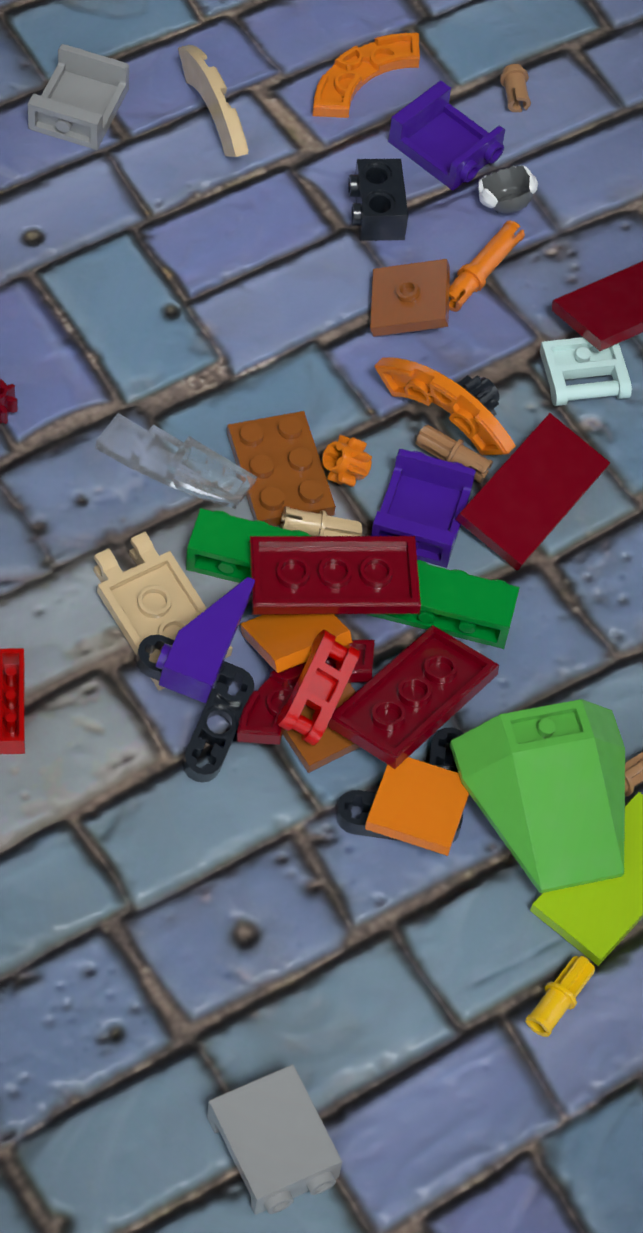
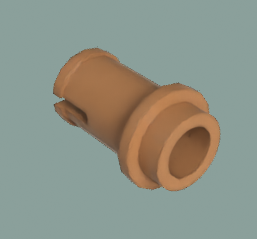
[500,64,531,112]

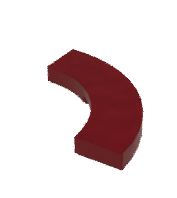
[237,640,375,745]

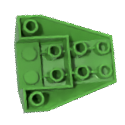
[450,699,625,893]

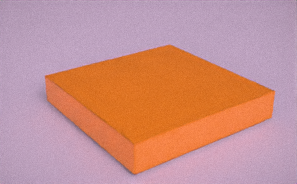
[240,614,352,673]
[365,757,469,856]

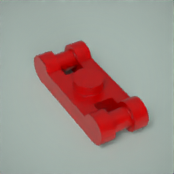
[276,629,360,746]

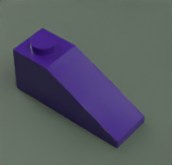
[156,577,255,704]

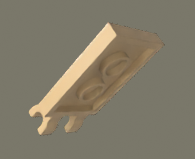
[93,532,233,691]

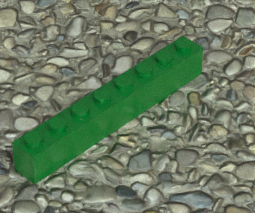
[186,508,520,649]

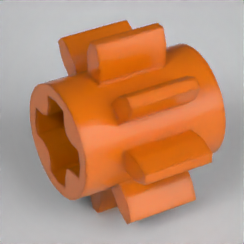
[322,435,372,487]

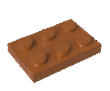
[227,411,336,526]

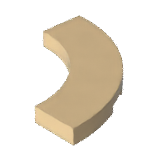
[178,45,249,157]

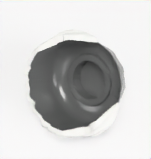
[478,165,538,214]

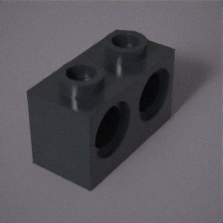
[348,159,408,241]

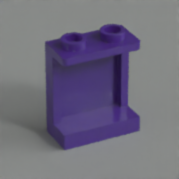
[388,80,505,191]
[371,449,476,568]

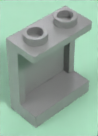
[28,44,129,150]
[207,1064,342,1215]

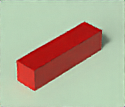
[0,648,25,754]

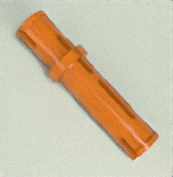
[449,220,525,312]

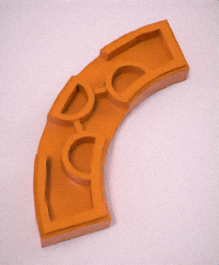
[313,33,420,118]
[374,357,516,456]

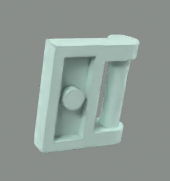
[540,337,632,406]

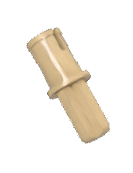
[280,506,362,536]

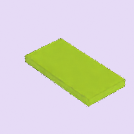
[530,792,643,966]

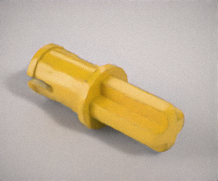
[526,956,595,1037]

